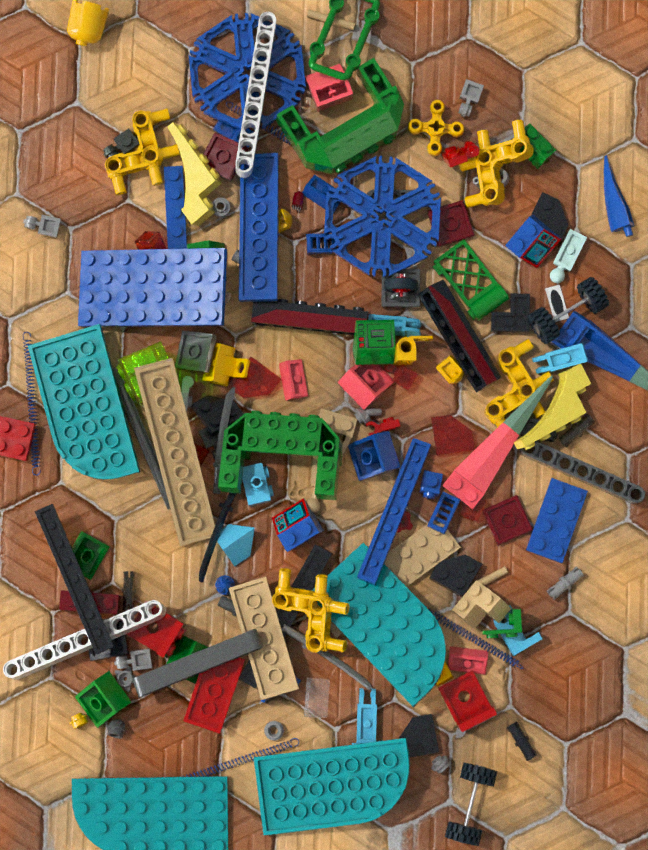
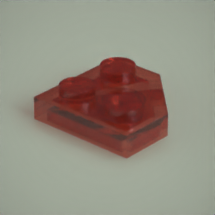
[228,357,281,399]
[431,415,475,456]

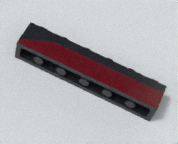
[418,280,502,393]
[251,299,368,335]

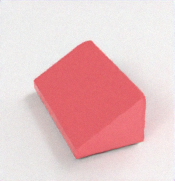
[279,359,308,400]
[448,646,488,675]

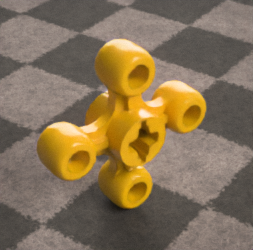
[408,100,464,157]

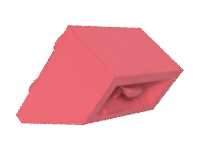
[305,64,353,112]

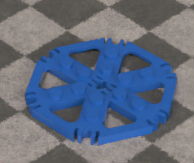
[189,13,306,132]
[324,156,441,278]

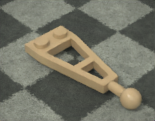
[306,409,357,513]

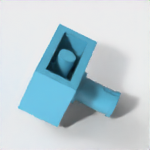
[242,463,274,506]

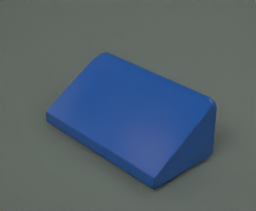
[302,174,341,214]

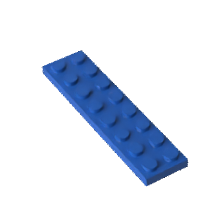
[239,153,279,302]

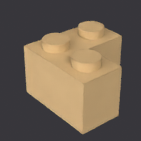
[452,580,511,629]

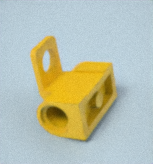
[392,336,433,365]
[202,343,250,386]

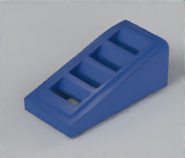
[306,234,338,255]
[427,492,460,534]

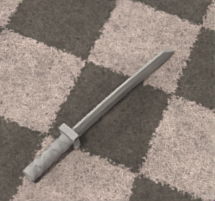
[282,624,372,690]

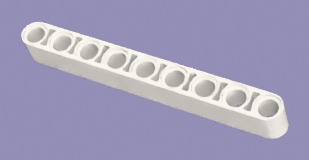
[236,12,276,178]
[3,600,166,680]

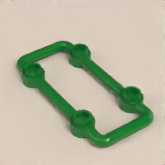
[308,0,380,80]

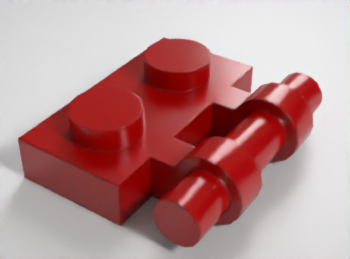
[441,141,479,168]

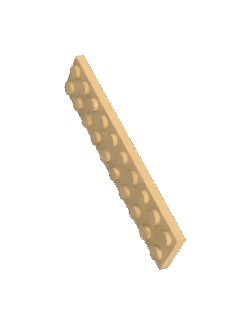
[134,358,215,546]

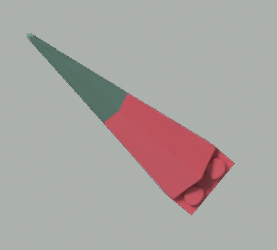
[442,375,553,510]

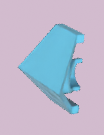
[217,524,255,566]

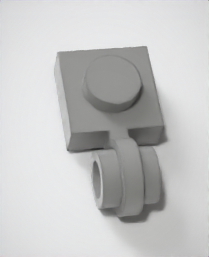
[458,79,484,117]
[23,215,61,238]
[114,648,152,671]

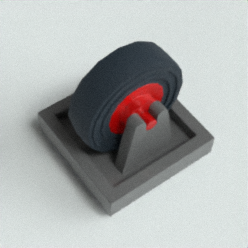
[381,269,420,308]

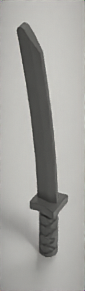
[213,387,235,494]

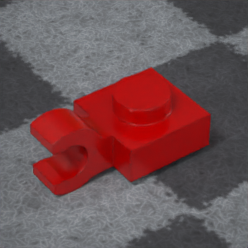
[366,417,401,436]

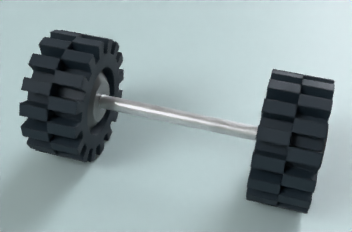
[528,277,609,344]
[445,762,498,846]

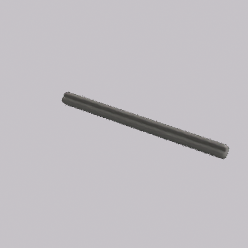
[113,367,170,510]

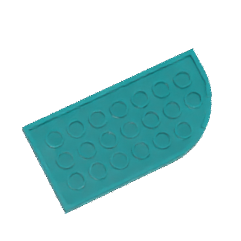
[28,324,141,479]
[312,543,446,708]
[253,738,410,835]
[72,776,229,850]

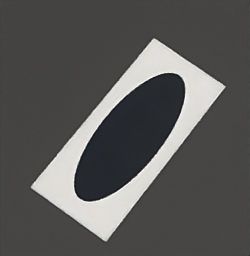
[545,285,569,322]

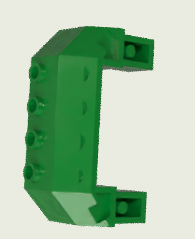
[276,58,404,174]
[218,411,342,500]

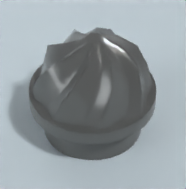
[107,719,126,739]

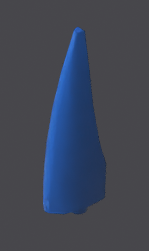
[603,155,635,237]

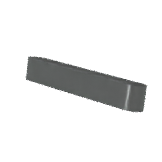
[520,441,645,504]
[132,629,264,698]

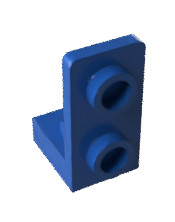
[419,470,443,499]

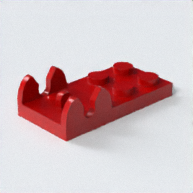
[0,416,36,461]
[183,657,245,734]

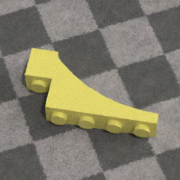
[168,122,222,227]
[514,364,591,450]

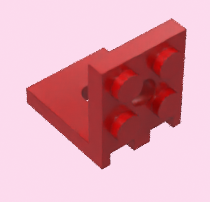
[126,601,186,658]
[438,670,497,732]

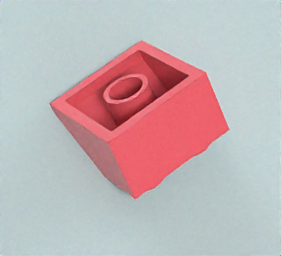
[337,364,395,410]

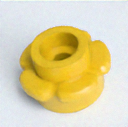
[70,713,88,729]

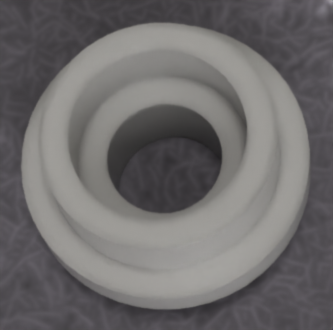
[212,197,230,217]
[264,721,284,740]
[431,755,450,773]

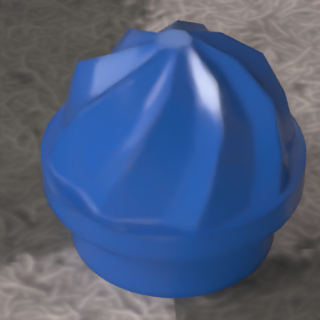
[215,575,235,595]

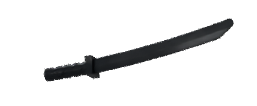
[199,493,236,583]

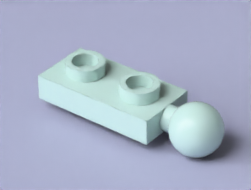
[550,229,587,283]

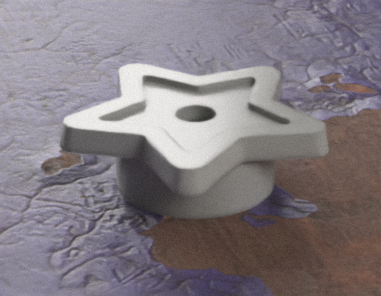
[115,666,135,692]

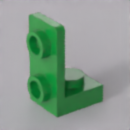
[482,609,522,638]

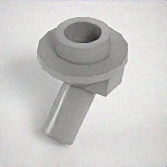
[354,407,382,425]

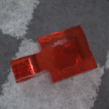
[383,364,418,391]

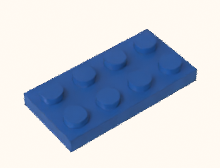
[526,478,588,564]

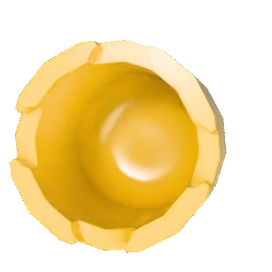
[67,0,110,47]

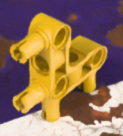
[105,108,180,196]
[459,120,534,208]
[484,339,554,428]
[272,568,350,652]

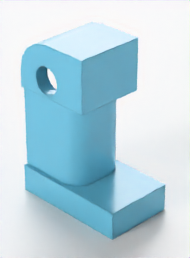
[493,605,542,656]

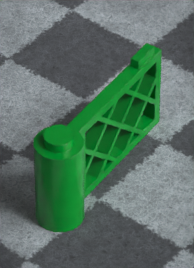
[433,239,509,321]

